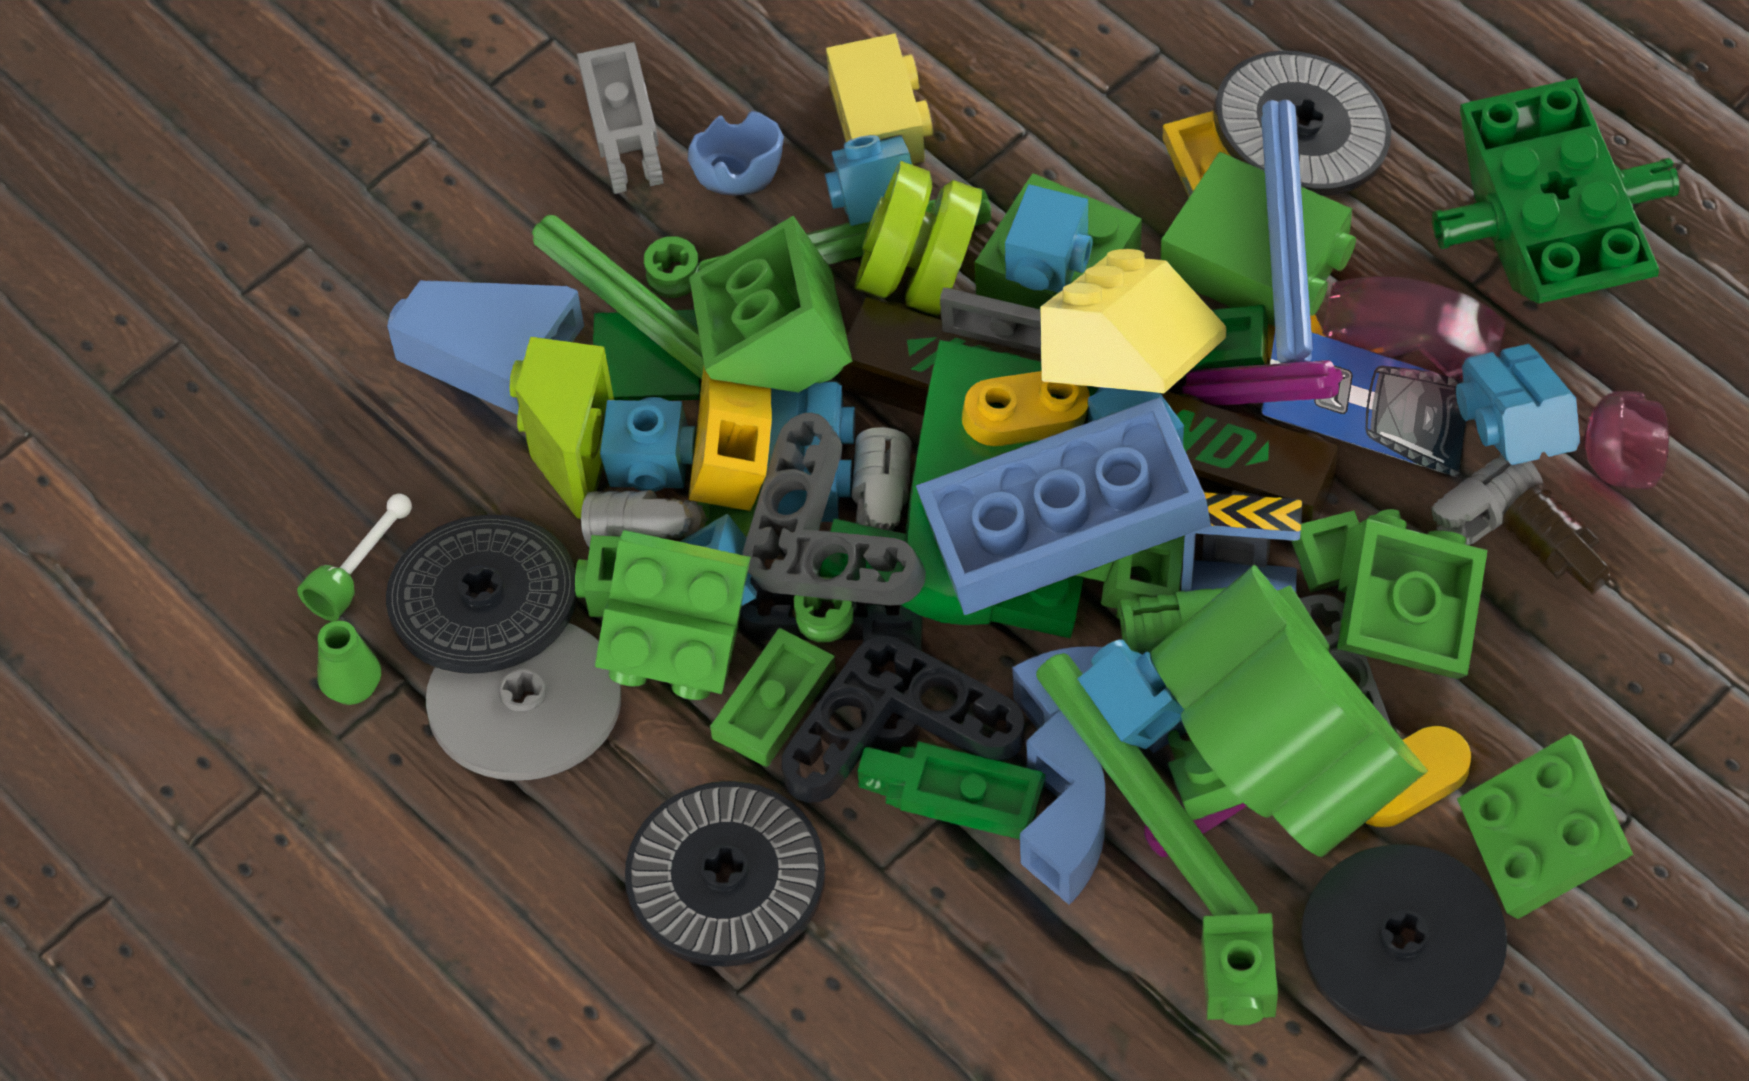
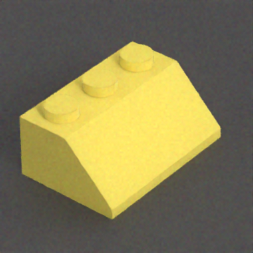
[1040,249,1226,393]

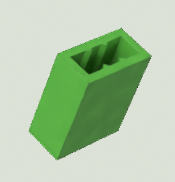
[1161,151,1356,326]

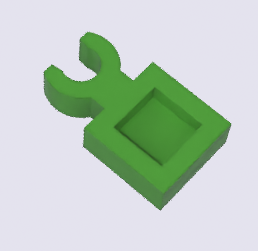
[1291,509,1401,593]
[1168,730,1243,820]

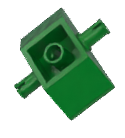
[1432,78,1680,304]

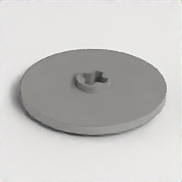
[426,623,621,780]

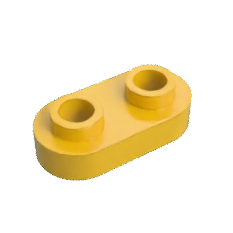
[962,371,1090,446]

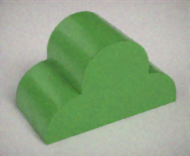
[1151,564,1428,857]

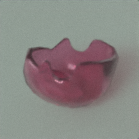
[1583,391,1669,489]

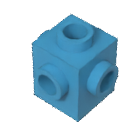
[600,397,697,492]

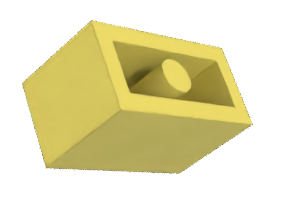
[826,33,933,164]

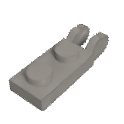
[577,42,663,194]

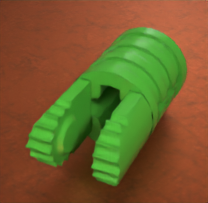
[1118,587,1225,654]

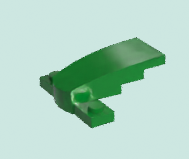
[820,340,1084,639]

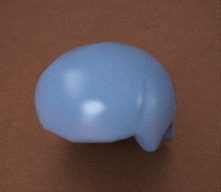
[688,111,784,196]

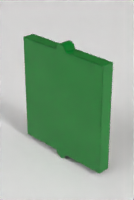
[593,310,700,401]

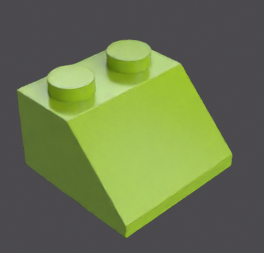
[509,337,614,519]

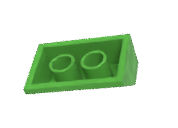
[689,216,852,393]

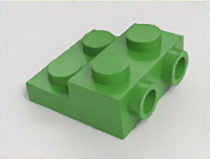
[1337,515,1488,679]
[595,530,751,700]

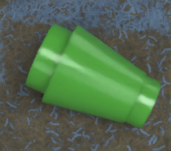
[317,620,381,705]

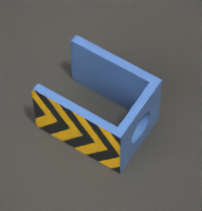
[1181,493,1302,592]

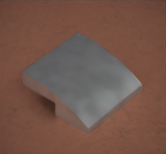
[940,288,1041,355]

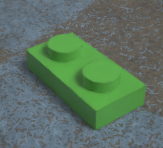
[710,628,836,767]

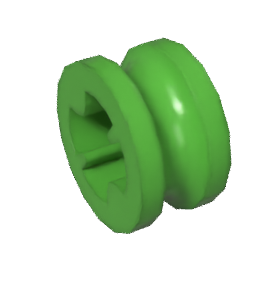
[644,237,698,298]
[794,576,853,642]

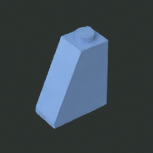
[387,280,584,415]

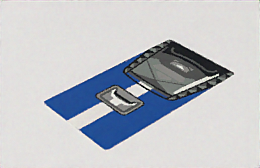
[1262,332,1466,477]

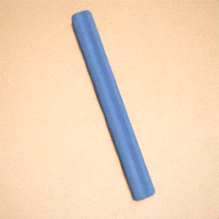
[1261,99,1313,363]

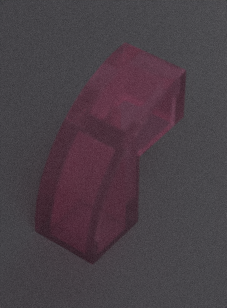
[1322,277,1505,381]

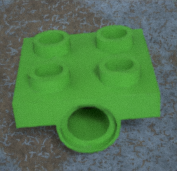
[1457,734,1633,919]

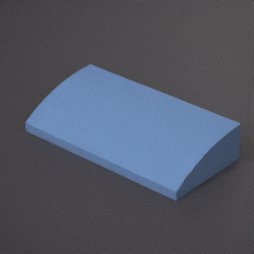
[916,397,1211,615]

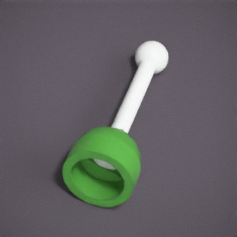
[297,494,412,621]

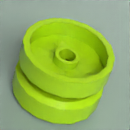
[855,161,982,318]

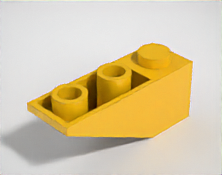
[688,367,772,511]

